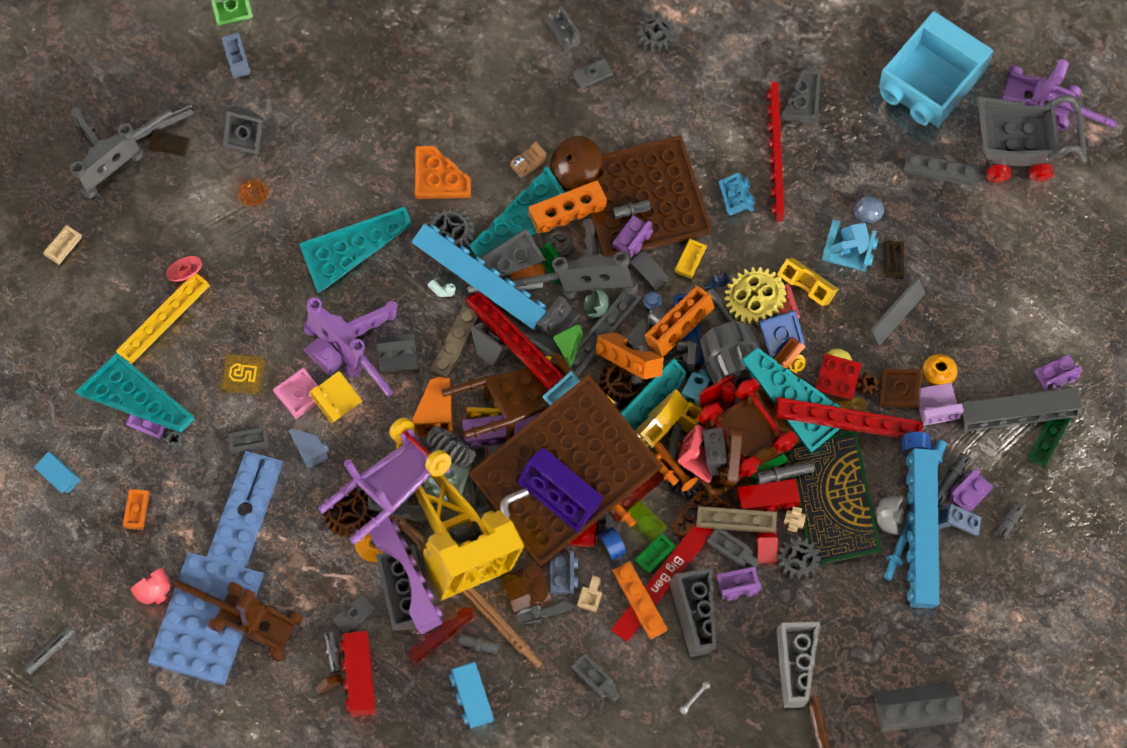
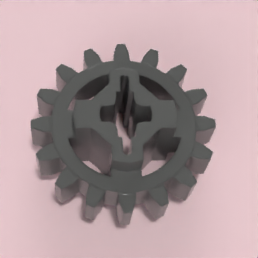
[637,14,676,52]
[777,537,821,581]

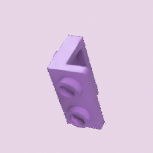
[716,567,761,601]

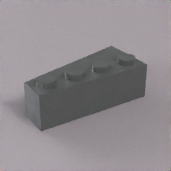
[669,568,716,657]

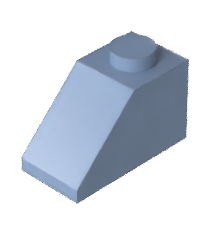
[288,429,329,469]

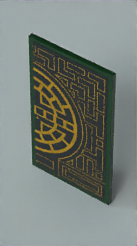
[788,431,882,565]

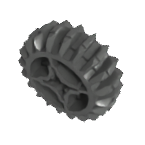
[426,207,475,248]
[425,426,476,468]

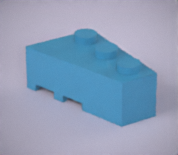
[449,661,494,728]

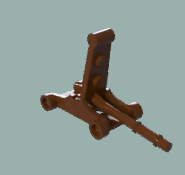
[174,580,303,662]

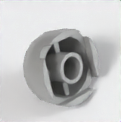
[874,495,908,535]

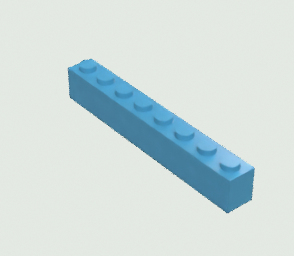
[412,224,547,330]
[906,448,939,609]

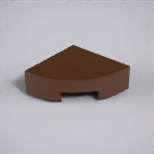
[316,675,343,694]

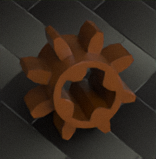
[856,372,880,397]

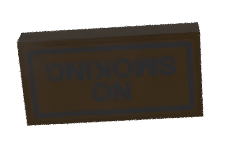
[149,130,190,157]

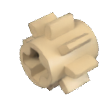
[784,506,806,532]

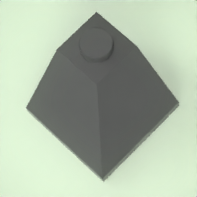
[223,106,263,154]
[471,322,511,366]

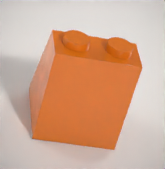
[412,377,453,437]

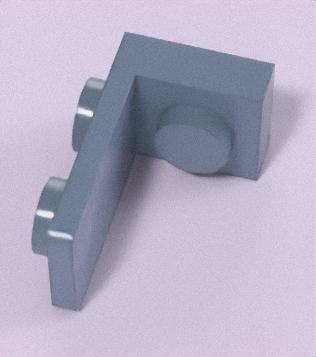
[938,504,981,536]

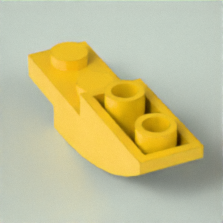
[635,389,688,447]

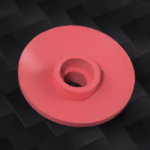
[166,256,202,282]

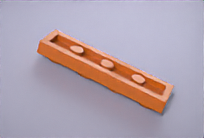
[612,561,668,640]

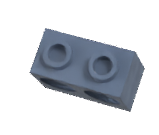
[221,33,251,79]

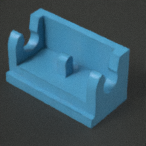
[34,451,81,493]

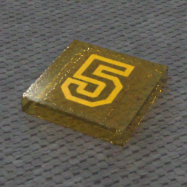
[221,354,265,395]

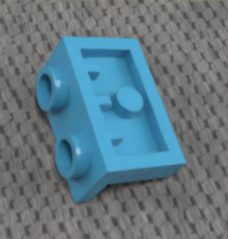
[719,173,755,216]

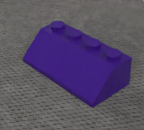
[518,448,604,533]

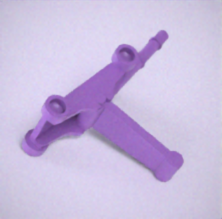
[998,59,1117,131]
[304,297,398,397]

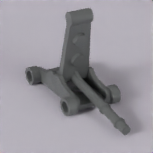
[70,108,173,199]
[514,219,638,299]

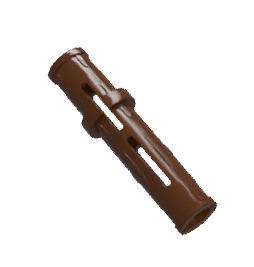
[807,695,831,748]

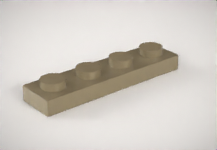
[430,306,480,378]
[696,506,777,533]

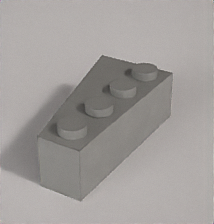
[776,622,820,708]

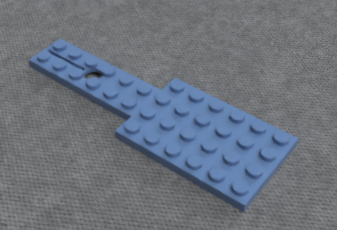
[148,451,283,686]

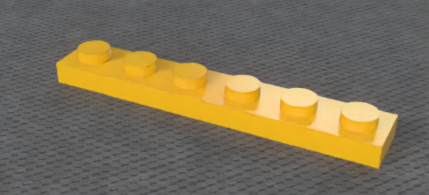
[116,273,210,364]

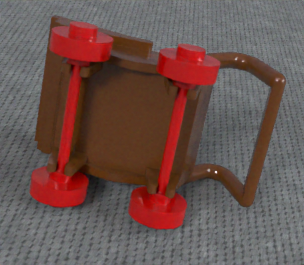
[675,379,802,496]

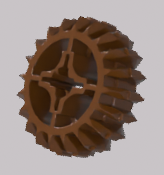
[599,362,651,408]
[321,487,375,538]

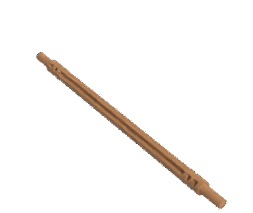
[389,515,542,668]

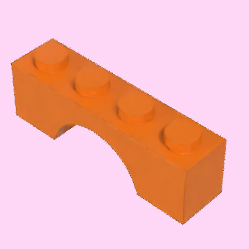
[596,332,664,379]

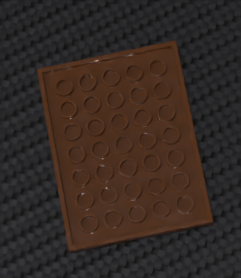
[468,374,664,566]

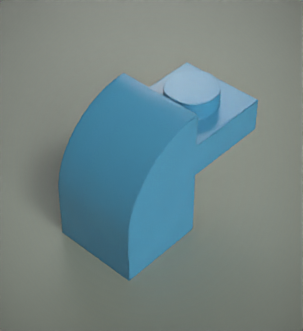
[830,223,869,259]

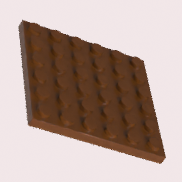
[586,135,712,257]

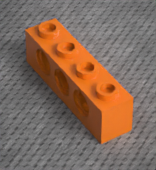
[529,180,606,233]
[644,286,714,357]

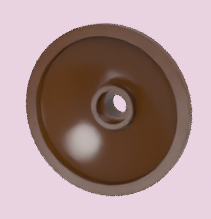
[550,136,602,190]

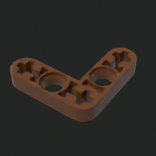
[711,427,742,485]
[672,489,737,538]

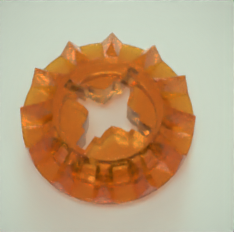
[239,179,269,207]

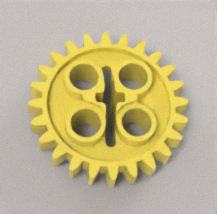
[725,267,787,326]

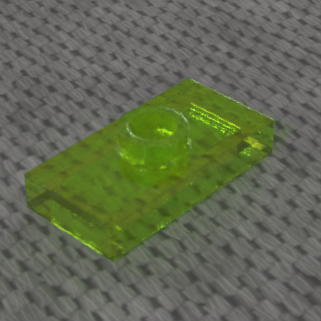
[628,500,668,541]

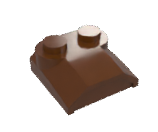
[501,563,552,614]

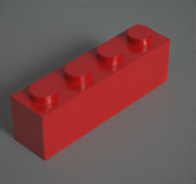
[340,631,376,717]

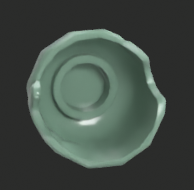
[584,289,609,318]

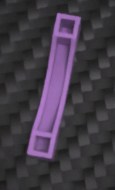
[369,517,443,635]

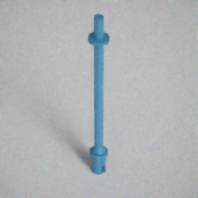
[884,439,947,580]

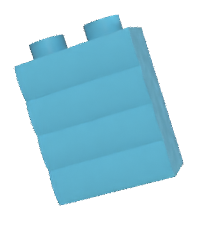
[879,11,994,128]

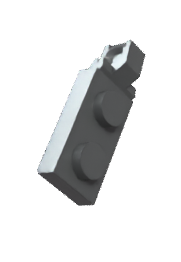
[706,529,759,568]
[570,653,620,703]

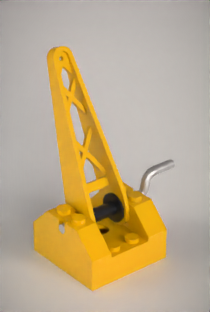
[396,443,529,601]

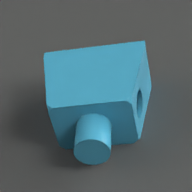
[681,369,711,407]

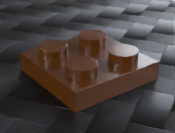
[880,369,923,408]

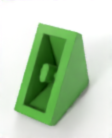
[553,325,583,367]

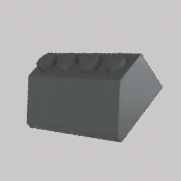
[376,544,427,630]
[873,682,963,732]

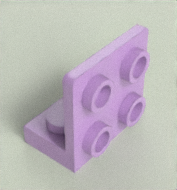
[918,383,964,426]

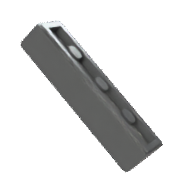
[868,278,925,346]

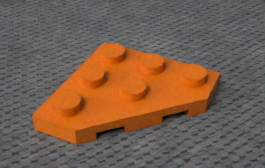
[415,146,471,199]

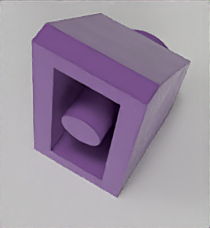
[304,338,343,376]

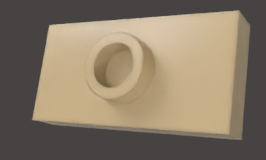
[43,225,82,265]

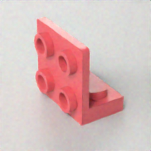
[677,424,713,483]

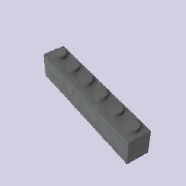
[961,387,1082,432]

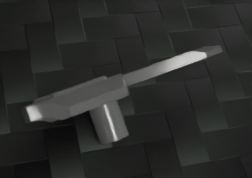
[515,601,574,625]

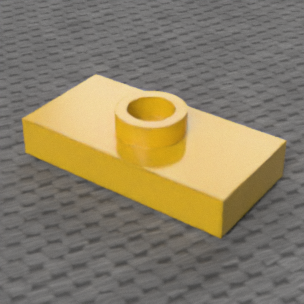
[674,239,707,279]

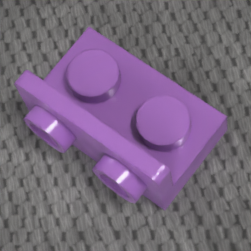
[612,216,653,258]
[1034,355,1082,390]
[949,468,993,512]

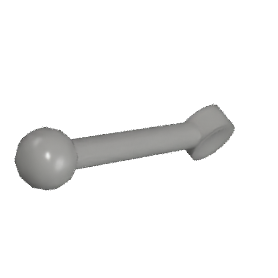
[679,681,710,714]

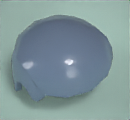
[854,196,884,224]

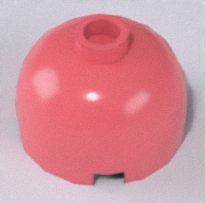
[130,567,171,605]

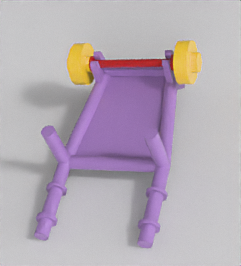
[318,418,451,545]

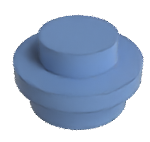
[643,292,662,310]

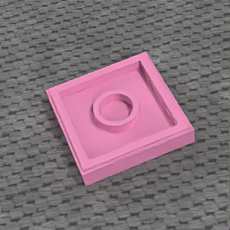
[273,367,318,420]

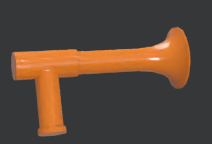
[654,442,698,492]

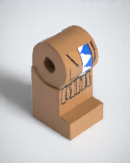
[510,141,547,177]

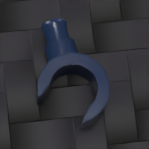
[703,271,730,291]

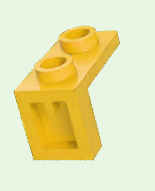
[466,400,502,419]

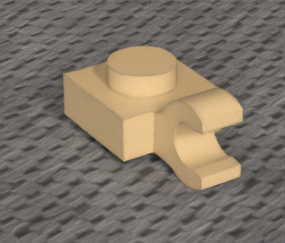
[577,576,602,613]

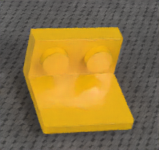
[309,372,362,424]

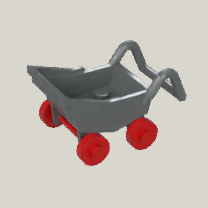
[977,95,1087,183]

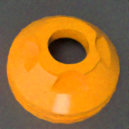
[922,354,957,386]

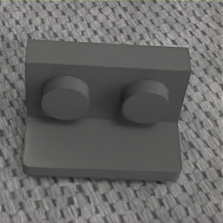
[376,333,418,374]

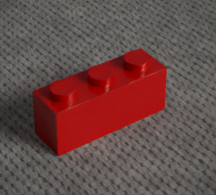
[737,479,800,512]

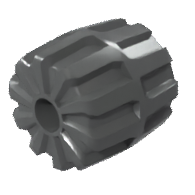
[700,321,761,390]

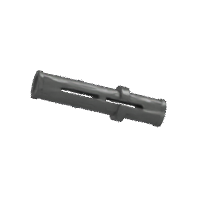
[938,453,972,507]
[755,460,814,485]
[22,625,76,675]

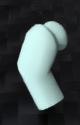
[428,280,456,297]

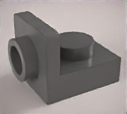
[677,340,696,372]

